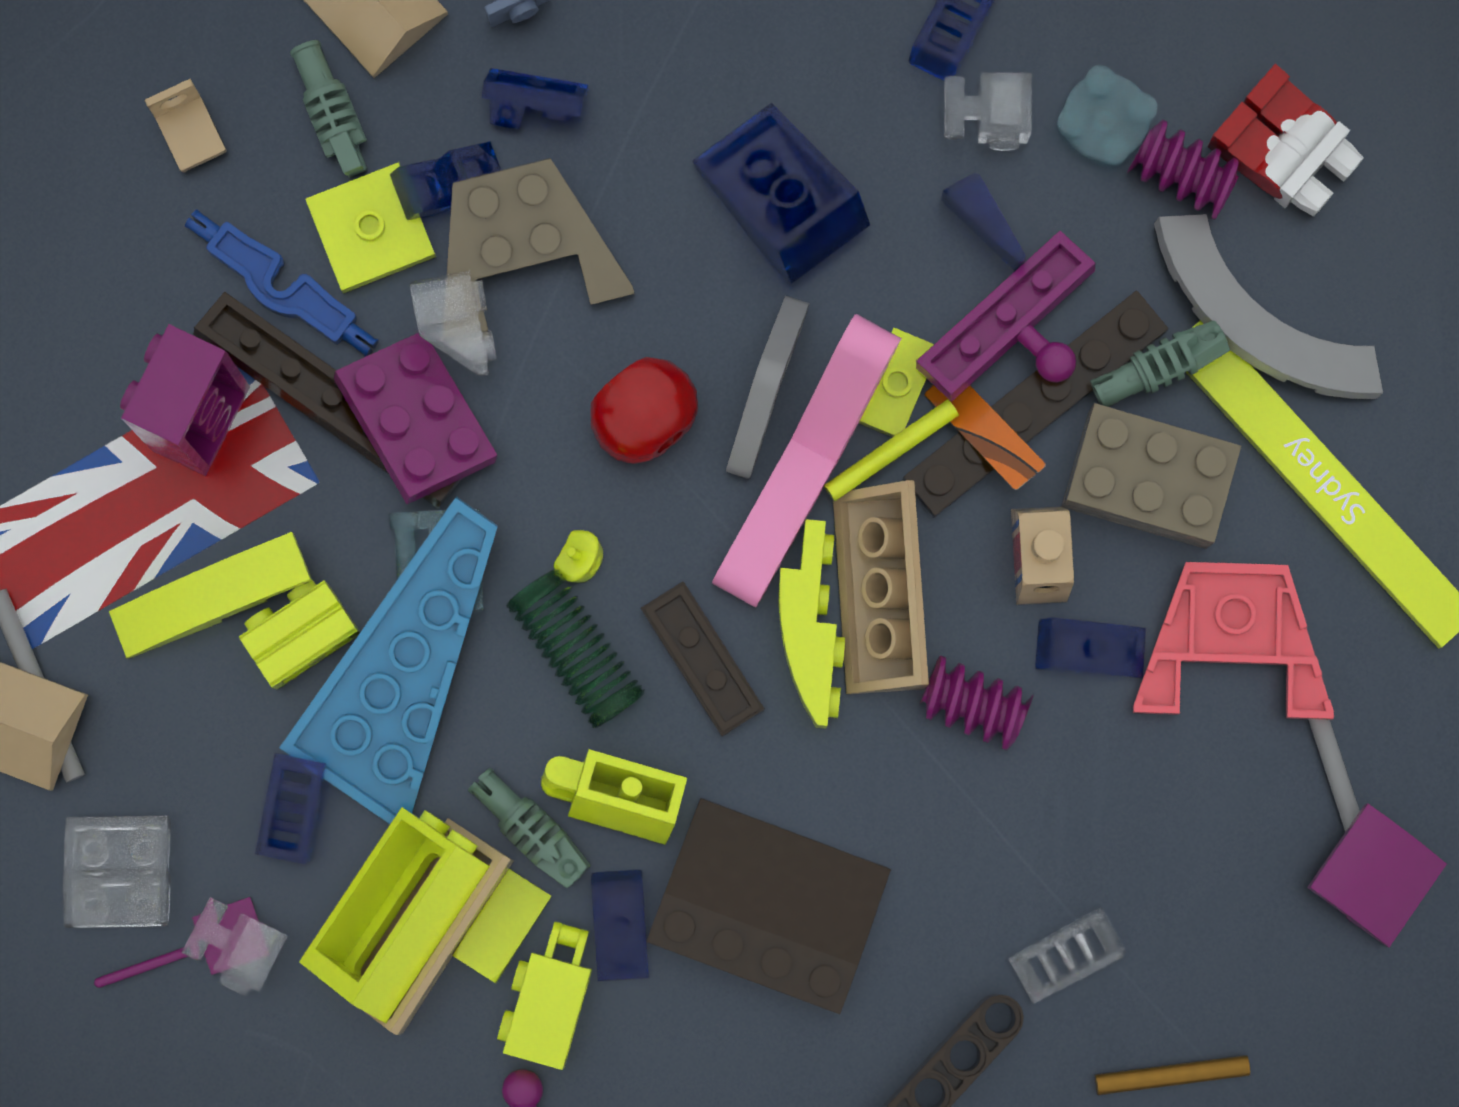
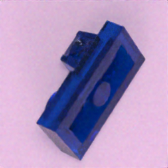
[482,68,589,129]

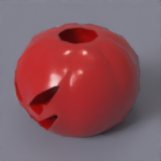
[591,357,698,464]

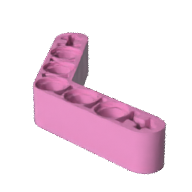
[712,314,902,608]

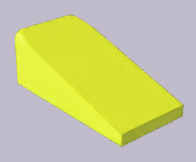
[452,869,552,983]

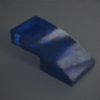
[390,141,501,221]

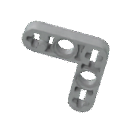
[726,296,810,480]

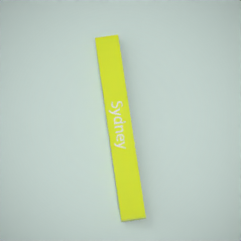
[1186,321,1459,649]

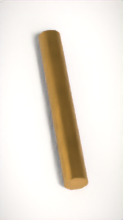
[1095,1055,1250,1095]

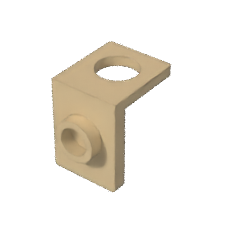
[145,79,226,172]

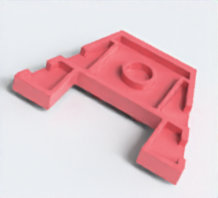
[1133,562,1334,720]

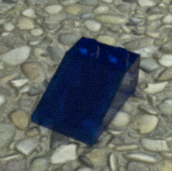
[693,103,870,284]

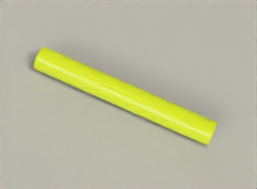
[824,399,959,501]

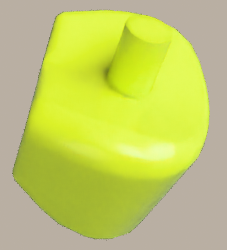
[554,530,603,583]

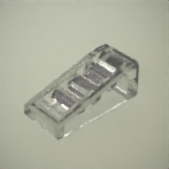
[1009,908,1125,1004]

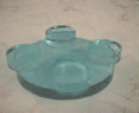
[1057,65,1157,165]

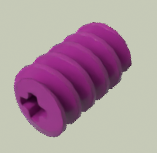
[1127,119,1239,220]
[919,655,1033,751]

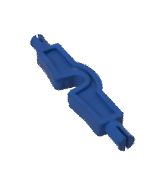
[185,210,379,357]

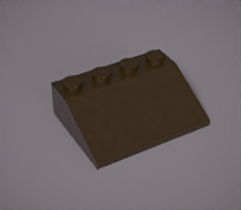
[646,798,891,1014]

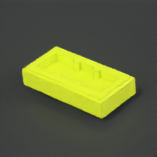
[859,327,934,437]

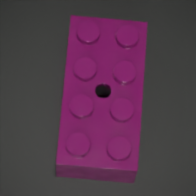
[120,324,250,476]

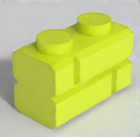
[239,580,360,690]

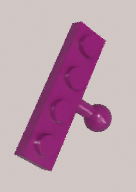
[916,231,1096,402]

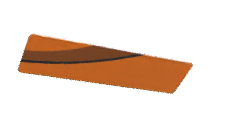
[925,385,1046,490]

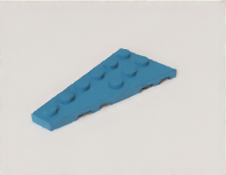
[279,496,498,824]

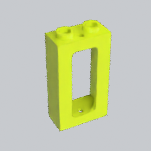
[299,807,490,1023]

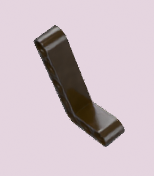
[882,994,1024,1107]

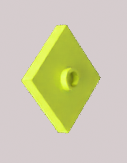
[305,162,436,293]

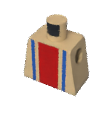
[1011,507,1074,605]

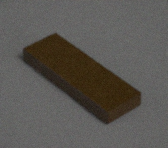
[641,581,765,737]

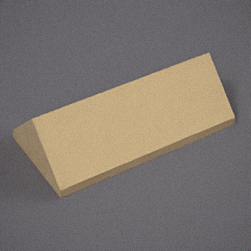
[303,0,448,78]
[833,480,929,694]
[0,662,88,791]
[361,818,514,1035]

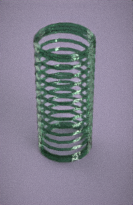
[506,569,645,729]

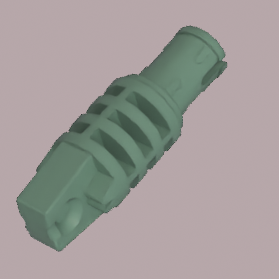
[290,40,368,177]
[1090,320,1230,407]
[468,767,590,888]

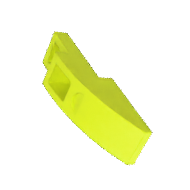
[778,519,845,729]

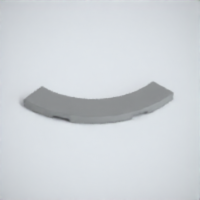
[1154,214,1383,399]

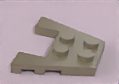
[443,158,634,342]

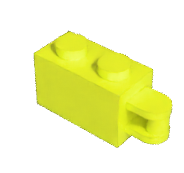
[541,749,687,845]
[497,921,592,1070]

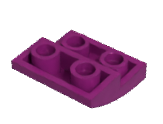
[1307,804,1447,947]

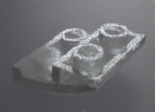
[63,816,171,928]

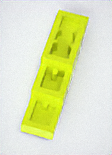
[109,532,312,659]

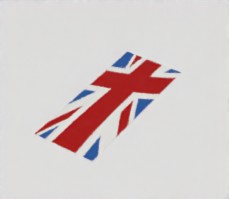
[0,368,319,649]

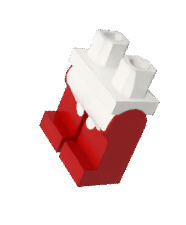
[1208,63,1363,217]

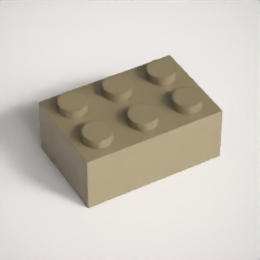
[1061,403,1241,549]

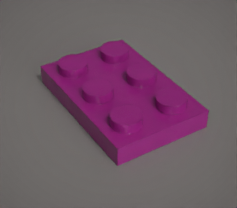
[333,330,497,505]

